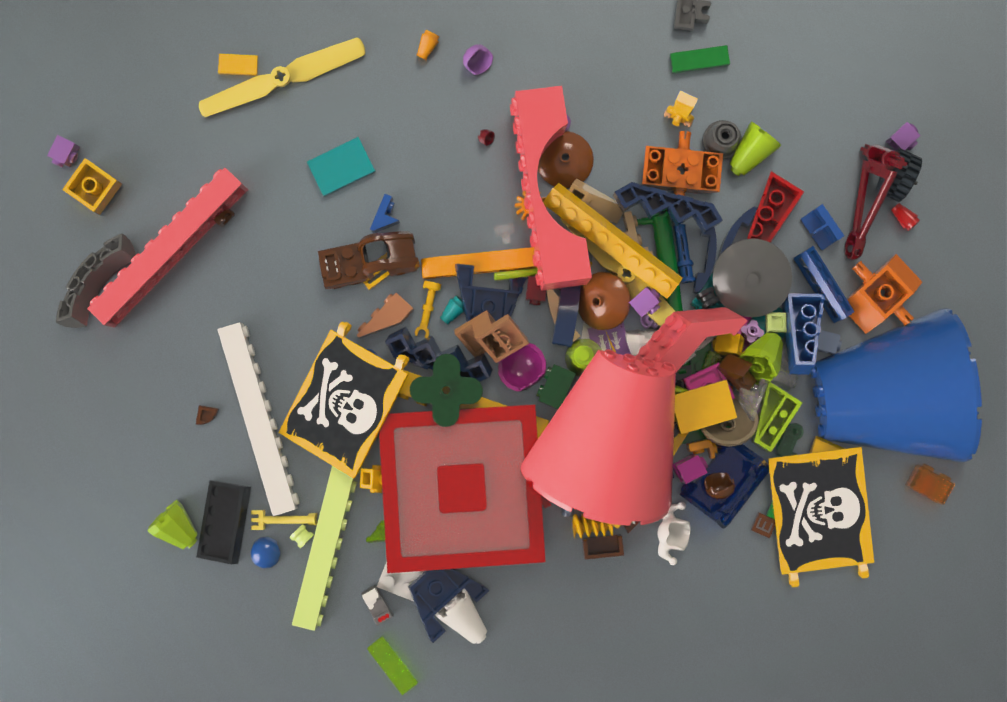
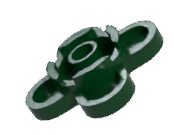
[410,354,483,427]

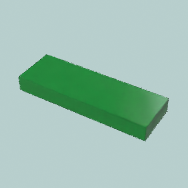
[670,45,730,73]

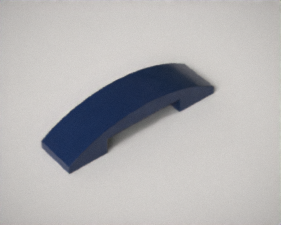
[718,206,758,257]
[693,227,717,294]
[552,286,581,347]

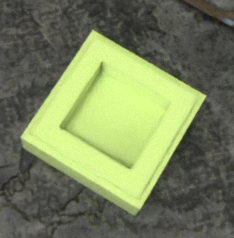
[765,312,787,333]

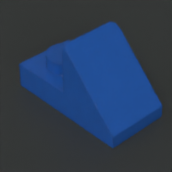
[370,194,400,233]

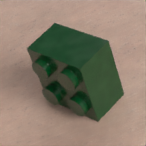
[536,364,576,410]

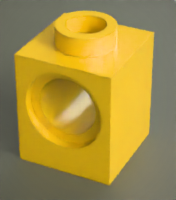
[713,333,745,357]

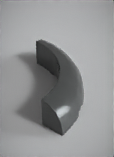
[56,233,136,328]

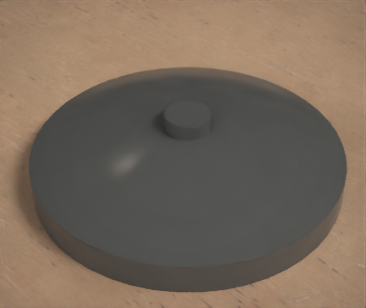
[713,238,792,317]

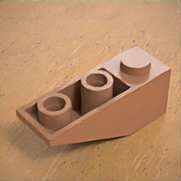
[357,293,414,338]

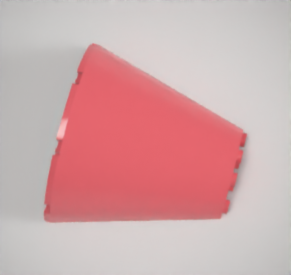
[520,350,676,526]

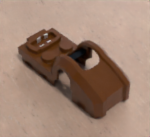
[318,231,420,290]

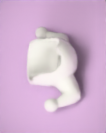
[657,501,691,565]

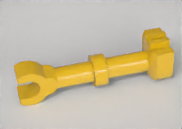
[415,280,442,338]

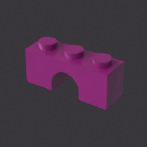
[673,454,708,484]

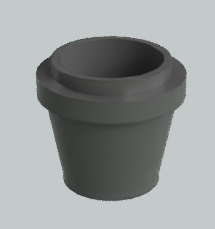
[703,120,742,159]

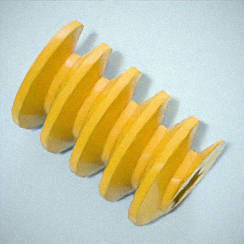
[572,513,613,539]

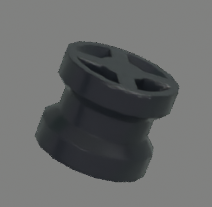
[696,287,720,309]

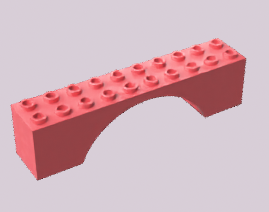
[510,86,592,291]

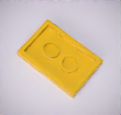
[675,380,737,434]

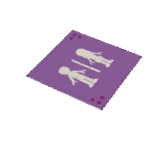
[587,322,630,355]

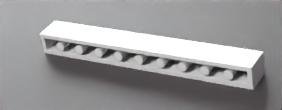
[217,322,300,516]

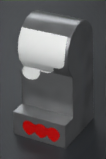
[361,585,394,626]

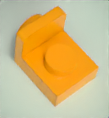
[686,439,717,459]

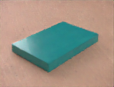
[307,137,376,197]

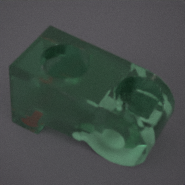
[773,423,804,457]

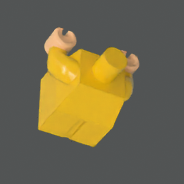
[664,91,698,127]

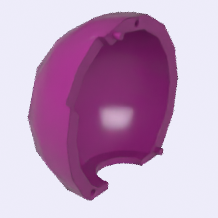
[498,343,547,391]

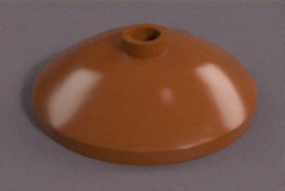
[538,131,594,189]
[578,272,631,330]

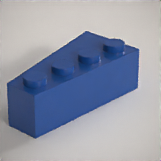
[782,293,825,375]

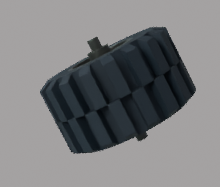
[877,148,922,202]

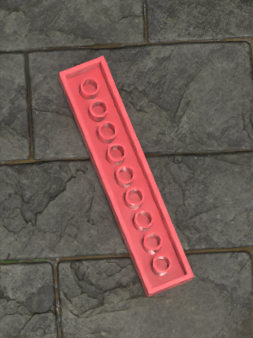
[87,168,248,328]

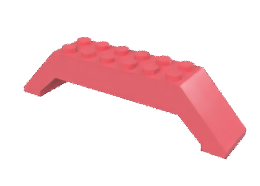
[635,307,747,372]

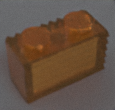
[905,464,955,505]

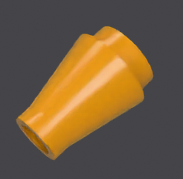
[416,30,440,60]

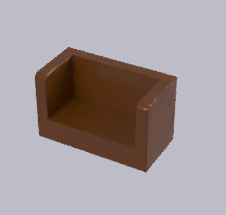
[582,534,624,560]

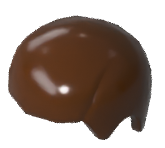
[704,472,735,499]

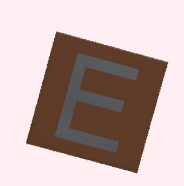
[751,512,775,538]

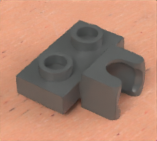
[674,0,712,31]

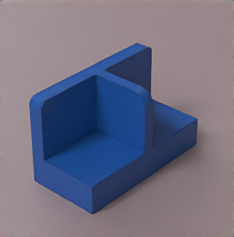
[800,204,844,250]

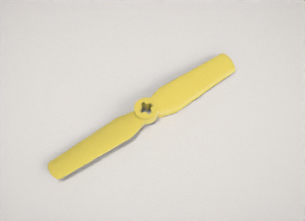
[199,37,365,117]
[560,218,676,327]

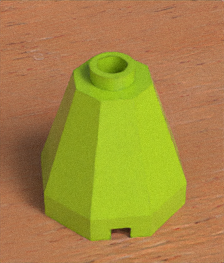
[739,332,783,382]
[147,499,198,549]

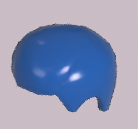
[251,537,280,569]

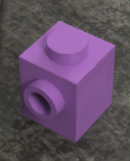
[886,122,921,151]
[47,135,80,167]
[629,287,662,317]

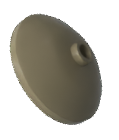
[701,395,758,446]

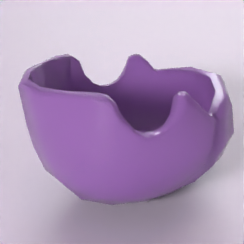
[463,44,493,75]

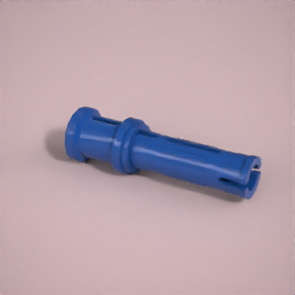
[673,224,696,284]

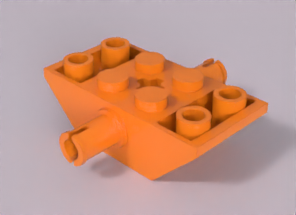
[642,131,723,196]
[847,254,922,334]

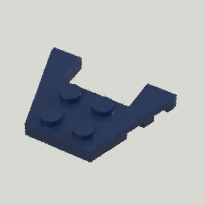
[455,264,528,322]
[408,569,489,643]

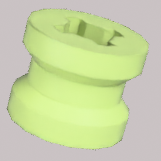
[289,524,314,549]

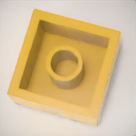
[62,158,122,215]

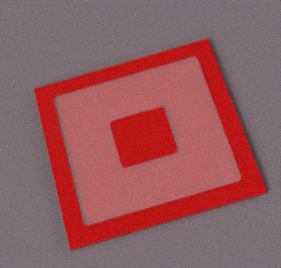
[379,405,546,573]

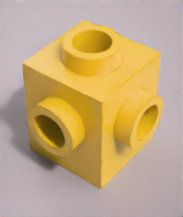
[360,465,382,493]

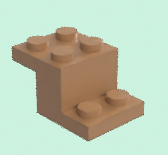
[454,310,529,363]

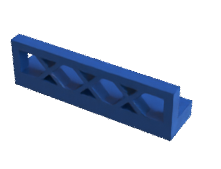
[793,246,854,323]

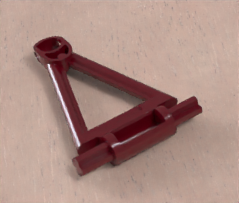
[845,144,907,260]

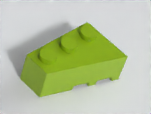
[752,382,803,452]

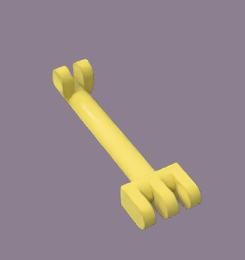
[251,510,318,530]

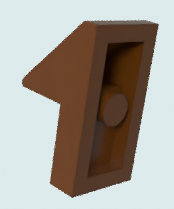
[717,353,757,395]

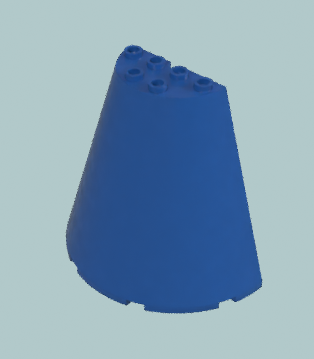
[810,308,982,462]

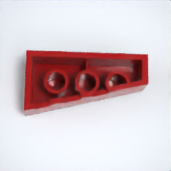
[747,171,804,243]

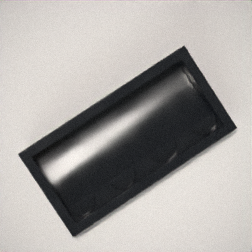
[196,480,251,565]

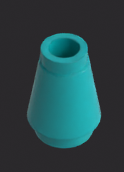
[440,295,464,325]

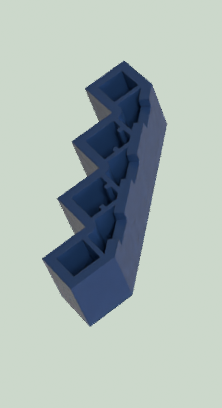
[613,182,723,233]
[385,327,493,382]

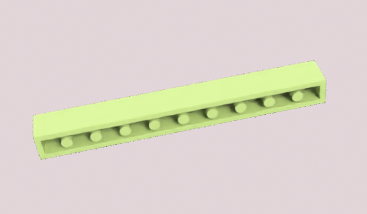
[292,466,362,631]

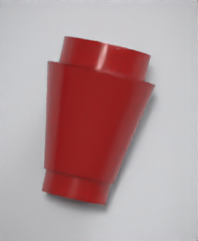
[891,203,920,231]

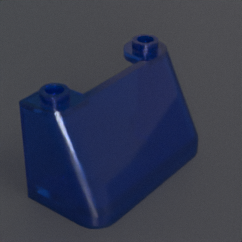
[680,444,769,529]

